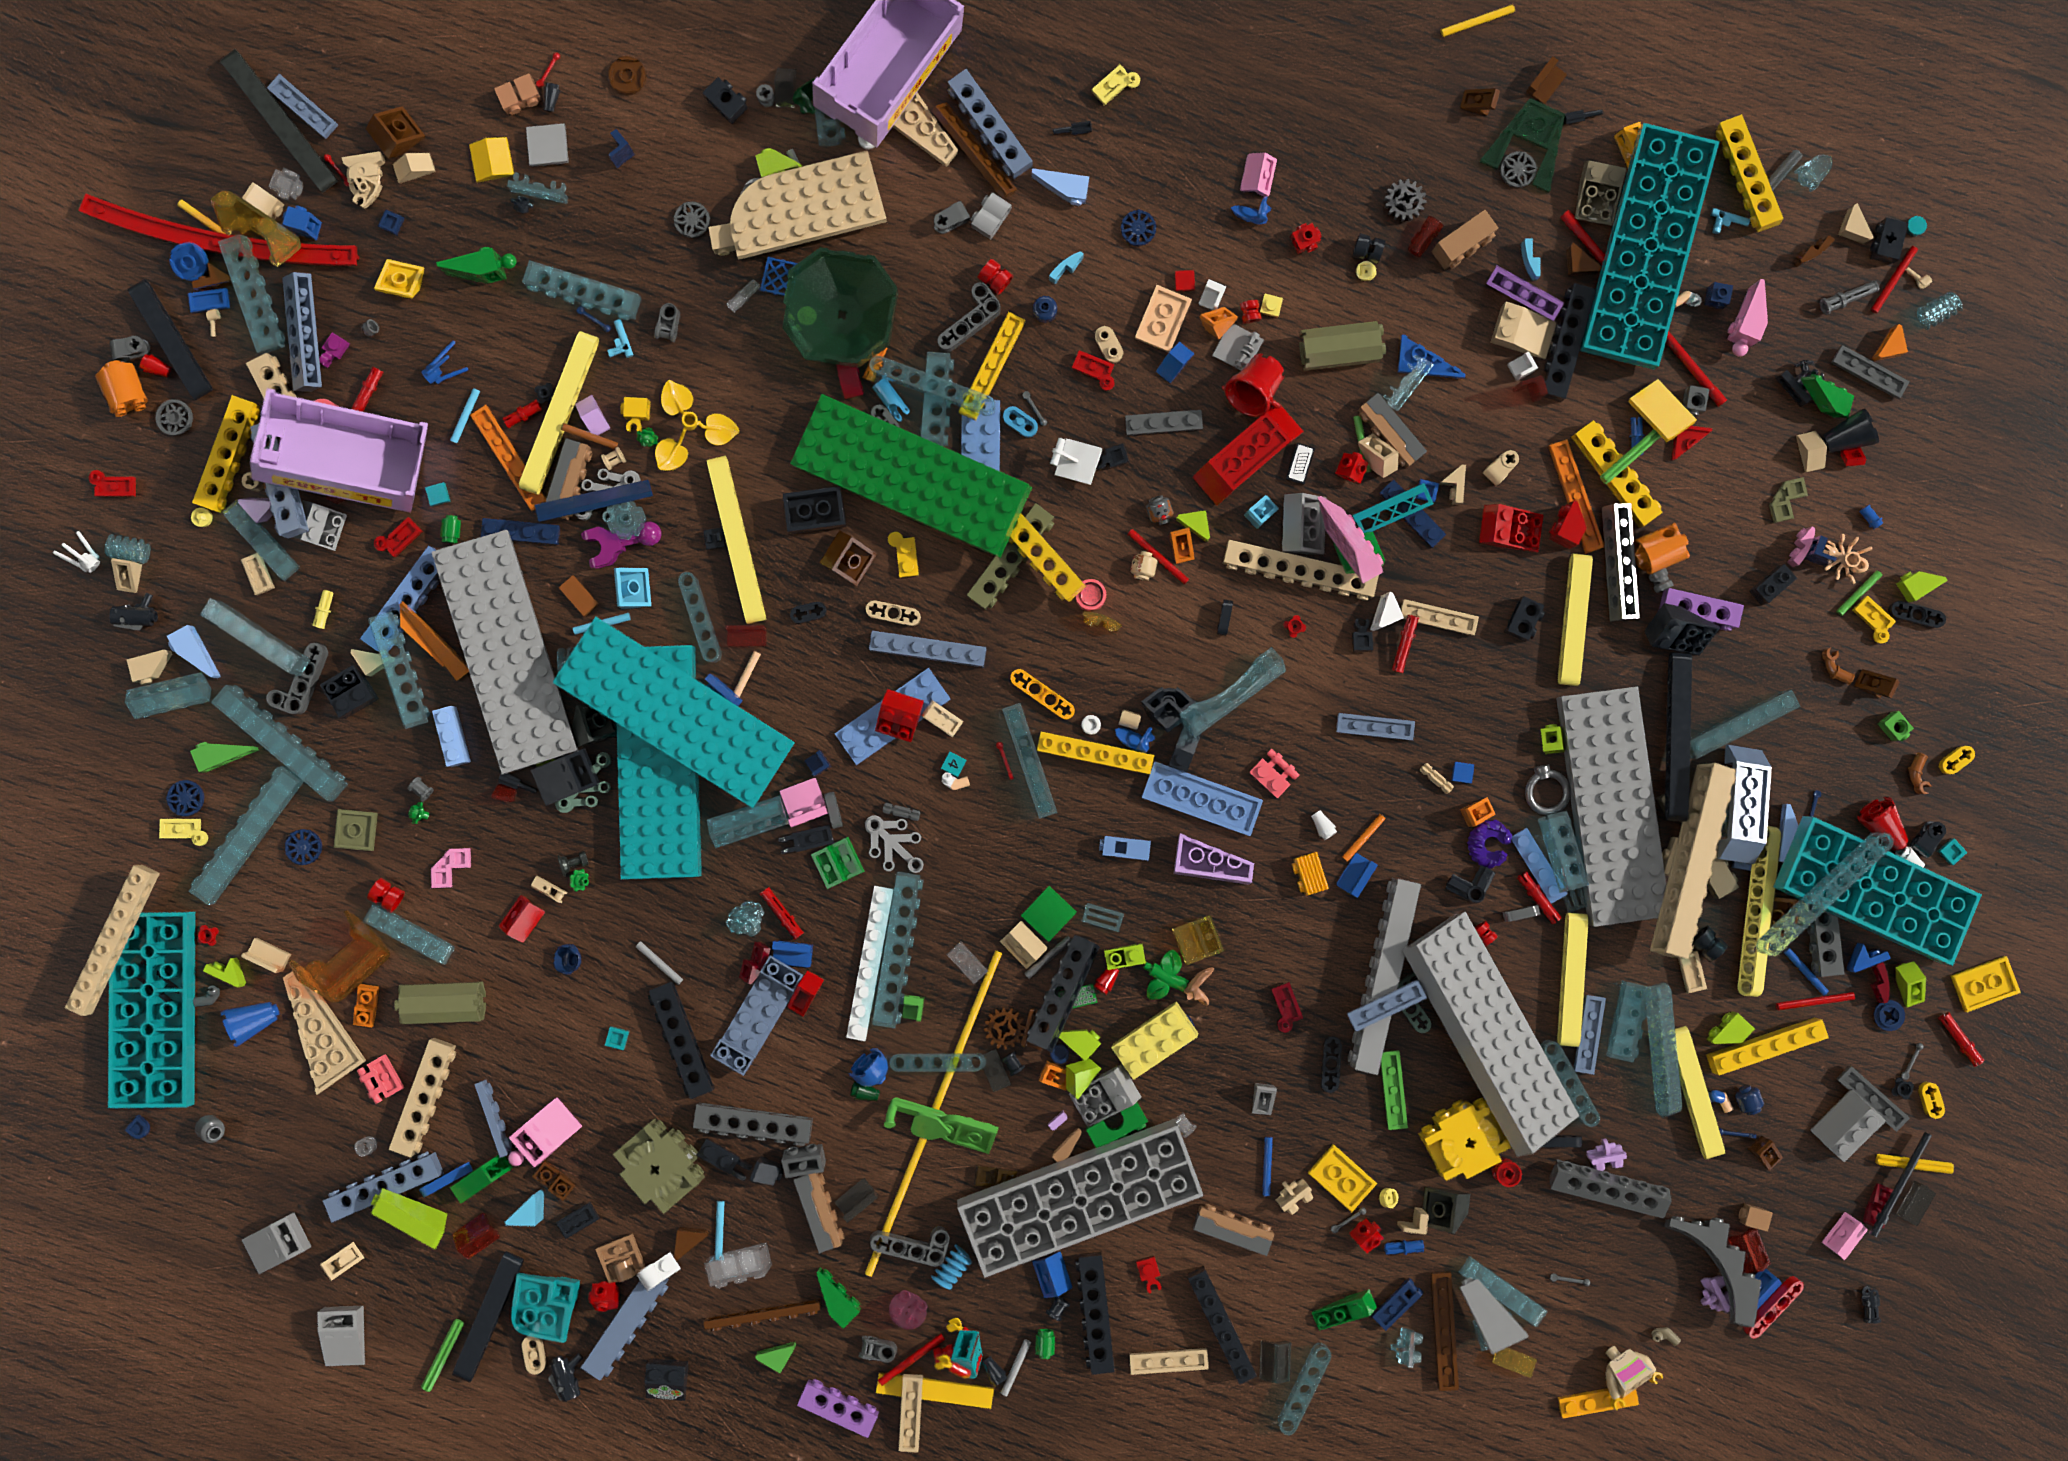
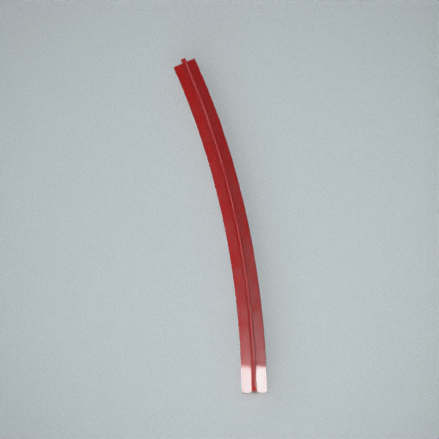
[78,194,359,266]

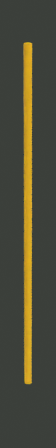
[865,950,1002,1276]

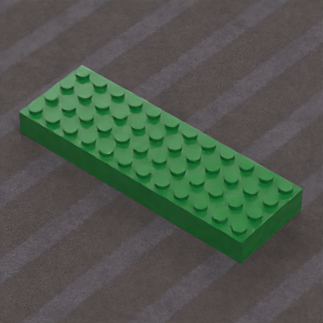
[790,394,1032,558]

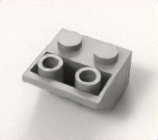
[294,500,347,551]

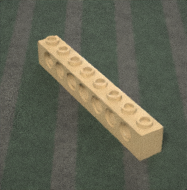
[1223,540,1379,601]
[65,865,160,1016]

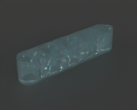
[222,499,300,581]
[678,572,722,663]
[363,903,455,965]
[1541,1040,1600,1127]
[890,1053,986,1072]
[1459,1256,1548,1327]
[1277,1343,1331,1435]

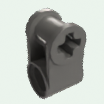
[934,201,971,234]
[654,303,680,342]
[109,336,151,362]
[858,1335,897,1362]

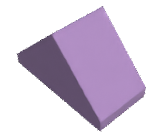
[575,395,611,435]
[238,497,283,523]

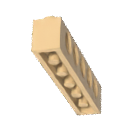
[246,353,297,400]
[389,1038,456,1157]

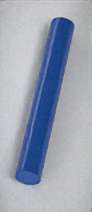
[1783,948,1829,996]
[1263,1137,1273,1196]

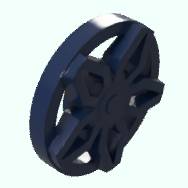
[166,780,204,816]

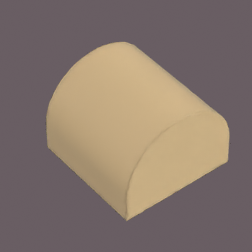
[1119,710,1141,730]

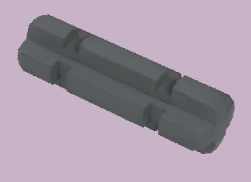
[883,803,920,821]

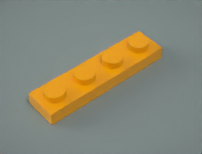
[1557,1388,1639,1418]

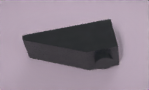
[1168,714,1206,772]

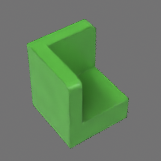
[902,995,925,1022]

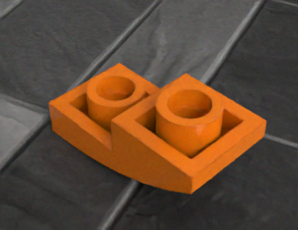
[353,984,379,1028]

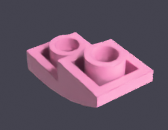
[1787,526,1815,567]

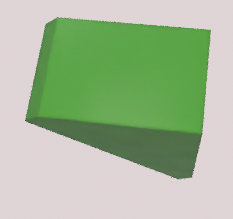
[755,1341,796,1373]

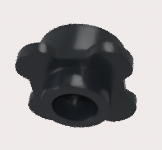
[511,196,534,213]
[534,383,554,404]
[1891,1077,1914,1100]

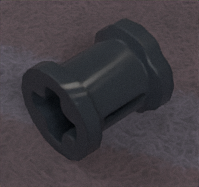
[1001,1051,1025,1076]
[1046,1296,1070,1321]

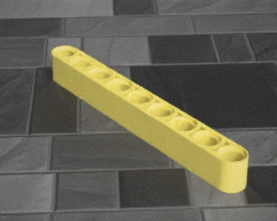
[519,331,599,495]
[707,455,766,624]
[1738,826,1781,997]

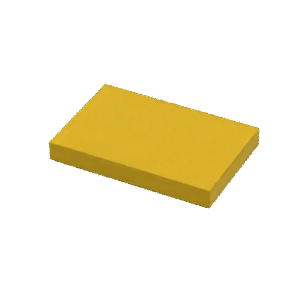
[1628,379,1697,442]
[1951,956,2021,1012]
[1308,1144,1377,1212]

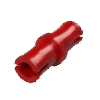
[503,399,542,428]

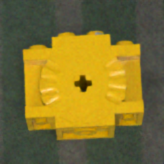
[1418,1098,1511,1181]

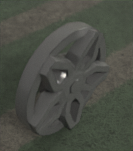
[1500,152,1537,188]
[674,202,710,238]
[156,399,193,436]

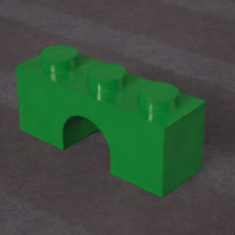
[1086,1102,1148,1148]

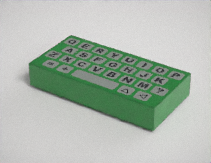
[1058,983,1098,1009]

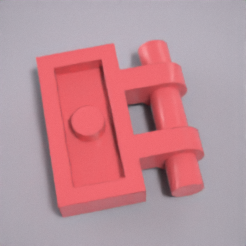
[1249,749,1299,799]
[357,1054,405,1104]

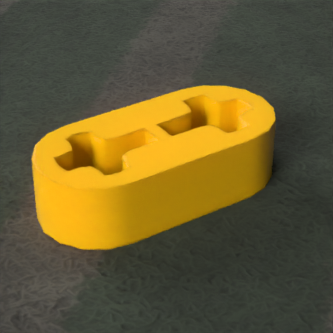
[1939,746,1975,774]
[1918,1082,1945,1119]

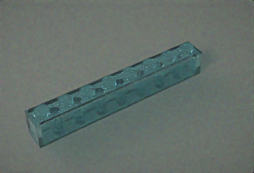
[211,685,348,802]
[189,766,305,905]

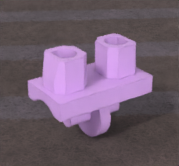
[1586,1138,1627,1171]
[1700,1275,1730,1313]

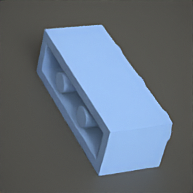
[432,706,471,767]

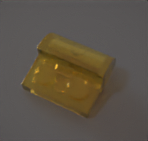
[1172,915,1224,965]

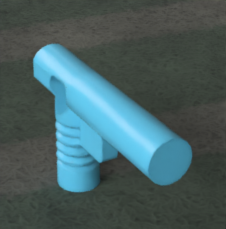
[1711,208,1750,234]
[607,319,633,358]

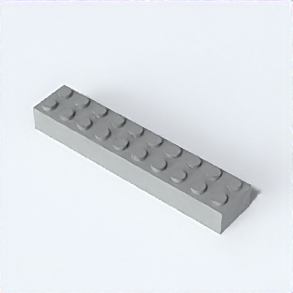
[1348,878,1421,1075]

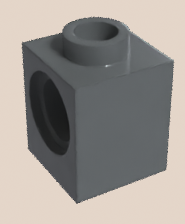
[1682,385,1709,416]

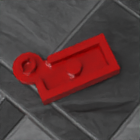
[1072,350,1115,391]
[89,470,136,497]
[374,517,423,558]

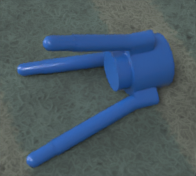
[422,341,468,384]

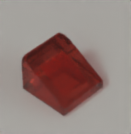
[491,784,517,802]

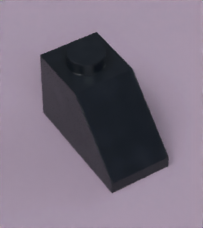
[749,1156,784,1185]

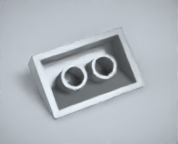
[1282,493,1326,555]
[1811,1089,1886,1162]

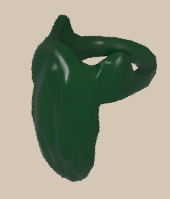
[792,78,816,114]

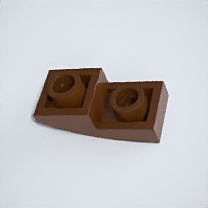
[1794,235,1835,267]
[532,1160,575,1201]

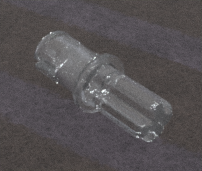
[726,280,760,313]

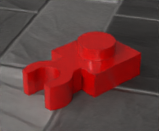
[1136,1256,1161,1293]

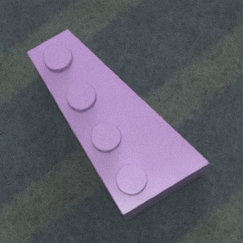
[1173,833,1254,885]

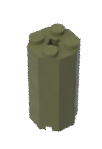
[1299,321,1386,371]
[395,981,486,1024]

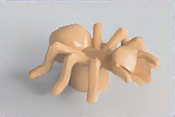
[1823,534,1872,584]

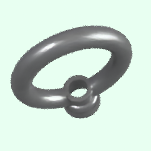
[1525,765,1571,815]

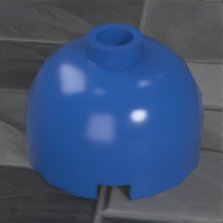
[850,1048,888,1087]

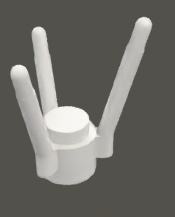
[53,531,100,573]

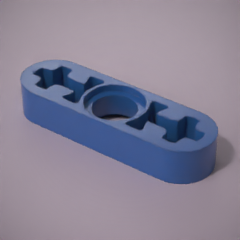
[419,1162,473,1198]

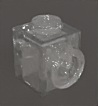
[268,168,303,200]

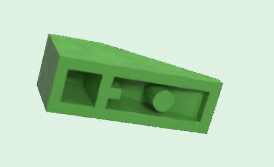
[190,742,259,773]

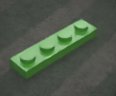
[1380,1050,1408,1130]

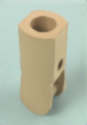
[531,876,567,903]

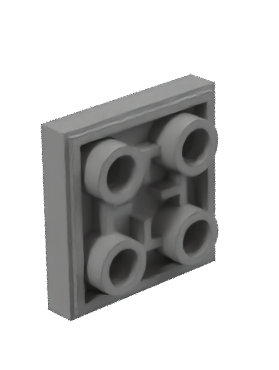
[526,124,569,166]

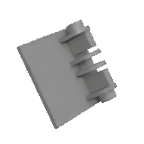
[1213,324,1264,370]

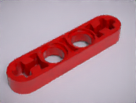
[1744,1276,1804,1339]

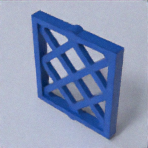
[760,257,799,297]

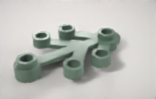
[555,752,612,813]

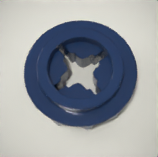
[1873,1000,1905,1031]

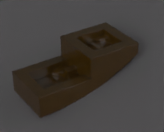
[974,1165,1017,1187]

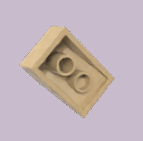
[1490,302,1556,359]

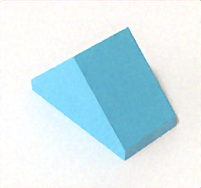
[1244,495,1279,529]

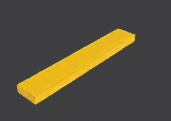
[959,312,1026,421]
[876,1372,994,1409]

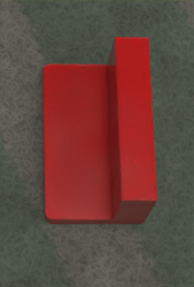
[499,895,545,943]

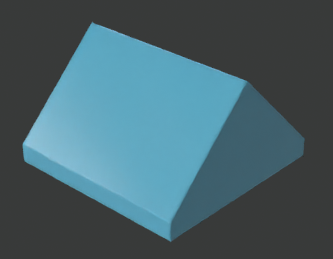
[614,568,651,609]
[505,1189,544,1226]

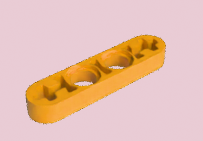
[1011,669,1075,719]

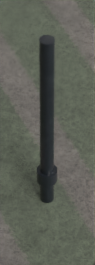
[1869,1132,1932,1238]

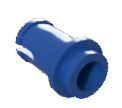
[1859,504,1883,530]

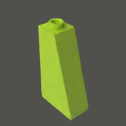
[370,1188,447,1249]

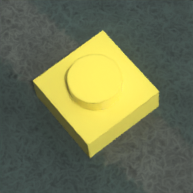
[1260,294,1283,318]

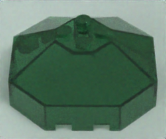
[783,247,898,368]

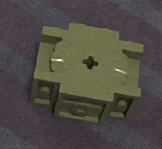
[613,1119,705,1214]

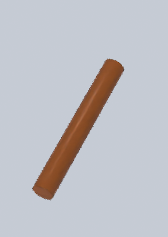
[561,423,618,449]

